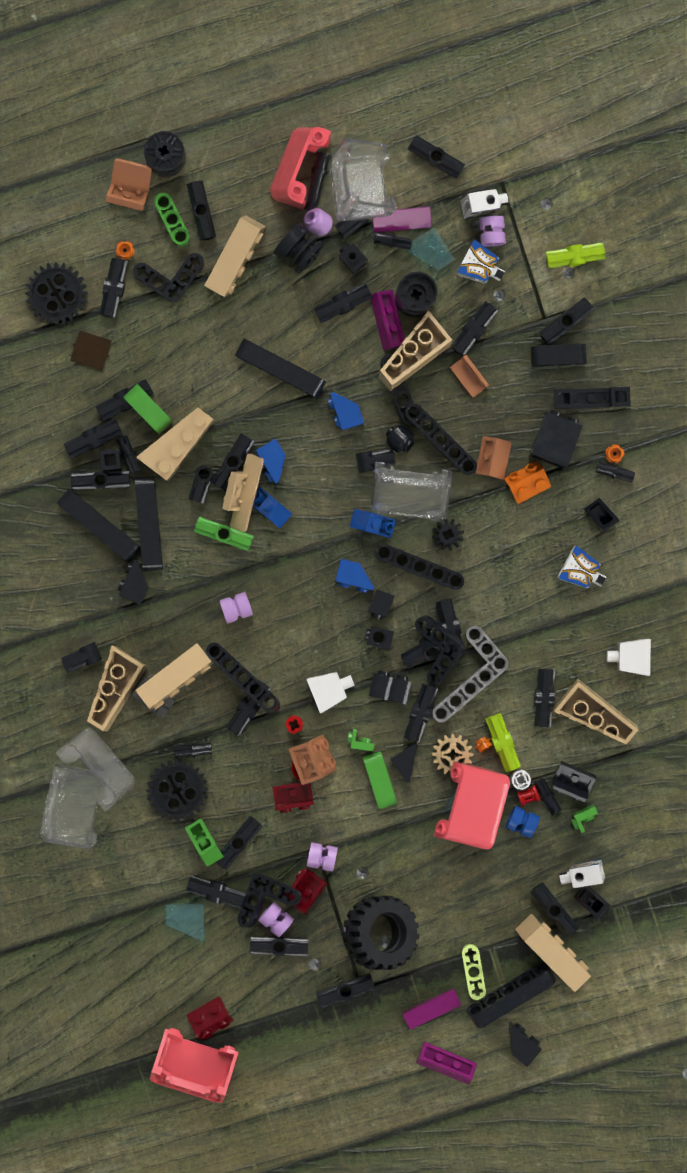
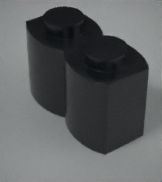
[368,671,412,704]

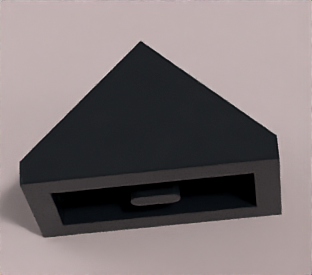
[584,498,620,533]
[390,743,417,783]
[574,886,611,920]

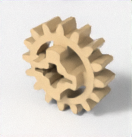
[432,733,474,774]

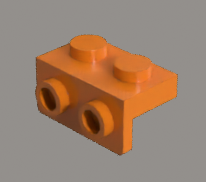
[504,461,552,504]

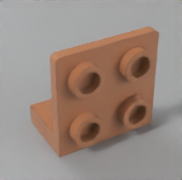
[288,734,336,785]

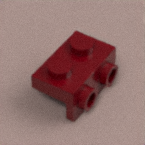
[272,782,314,813]
[285,868,328,915]
[186,996,234,1039]

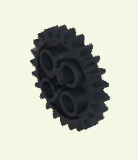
[25,262,88,325]
[146,759,209,822]

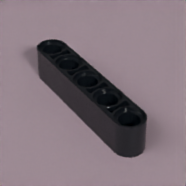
[235,338,326,399]
[403,404,477,475]
[135,476,163,572]
[57,488,141,562]
[375,544,464,590]
[206,642,281,714]
[467,963,556,1028]

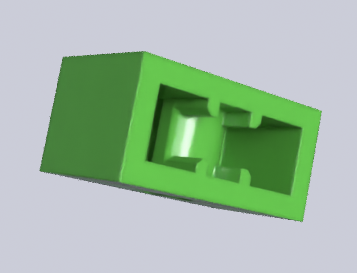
[185,819,224,867]

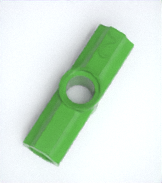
[194,516,254,551]

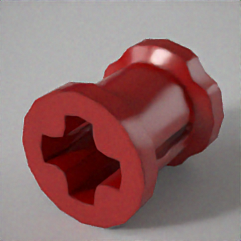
[286,715,303,734]
[516,785,540,807]

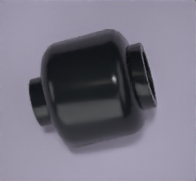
[386,425,415,453]

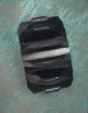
[432,518,464,551]

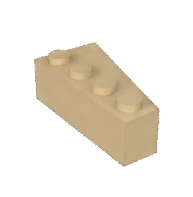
[204,215,266,297]
[378,310,452,391]
[136,408,214,481]
[135,643,213,710]
[87,645,148,732]
[554,679,639,744]
[515,913,591,992]

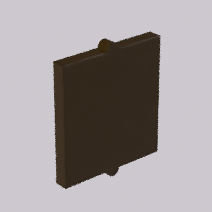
[70,331,112,371]

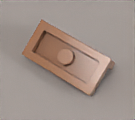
[450,355,489,398]
[475,436,512,479]

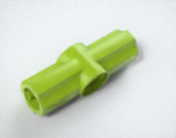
[546,243,606,269]
[485,713,521,772]

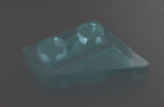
[405,227,455,270]
[165,903,205,941]

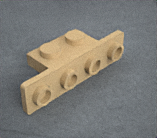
[222,454,264,532]

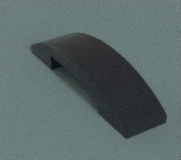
[554,387,631,409]

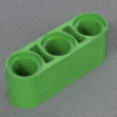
[155,193,190,247]
[123,384,173,435]
[363,751,397,810]

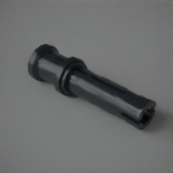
[304,152,332,211]

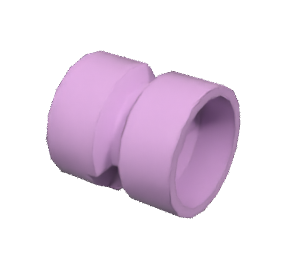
[479,216,506,247]
[220,592,253,623]
[306,842,338,872]
[258,901,294,938]

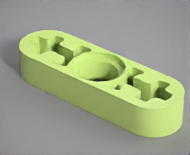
[462,944,486,1000]

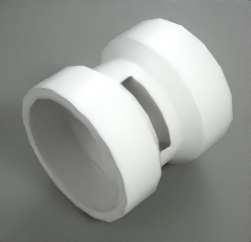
[510,769,531,790]

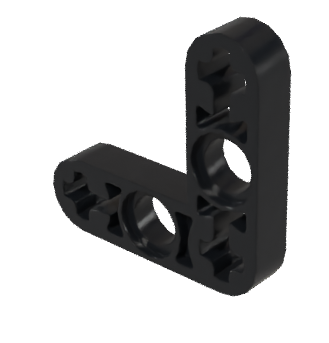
[133,253,204,303]
[415,615,465,686]
[238,874,302,928]

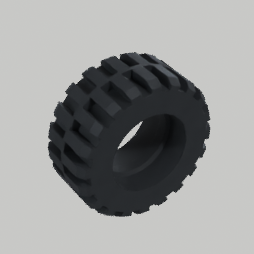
[343,895,420,970]

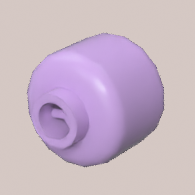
[304,208,333,237]

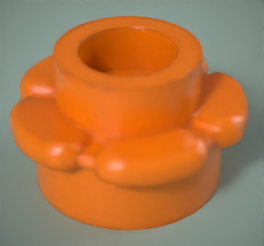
[116,241,135,260]
[605,444,624,463]
[475,737,493,753]

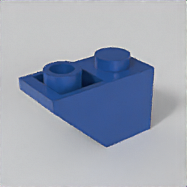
[328,392,364,431]
[256,438,286,484]
[253,486,292,528]
[350,508,396,538]
[336,559,374,593]

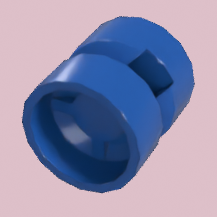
[505,806,540,839]

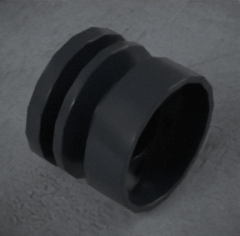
[144,131,186,177]
[273,222,324,274]
[395,271,438,318]

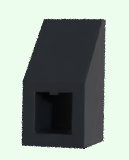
[117,560,149,605]
[509,1022,542,1067]

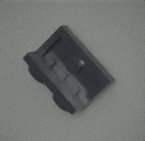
[551,761,597,802]

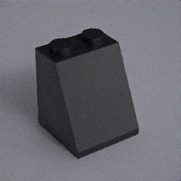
[528,410,583,469]

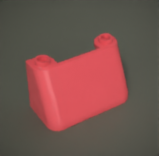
[270,127,331,211]
[434,761,510,849]
[150,1028,239,1103]

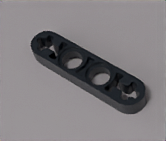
[380,355,418,426]

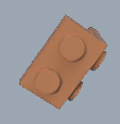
[106,158,152,211]

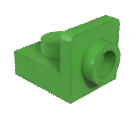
[347,728,374,751]
[571,804,598,833]

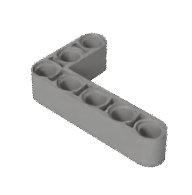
[432,625,508,722]

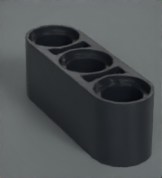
[531,344,587,367]

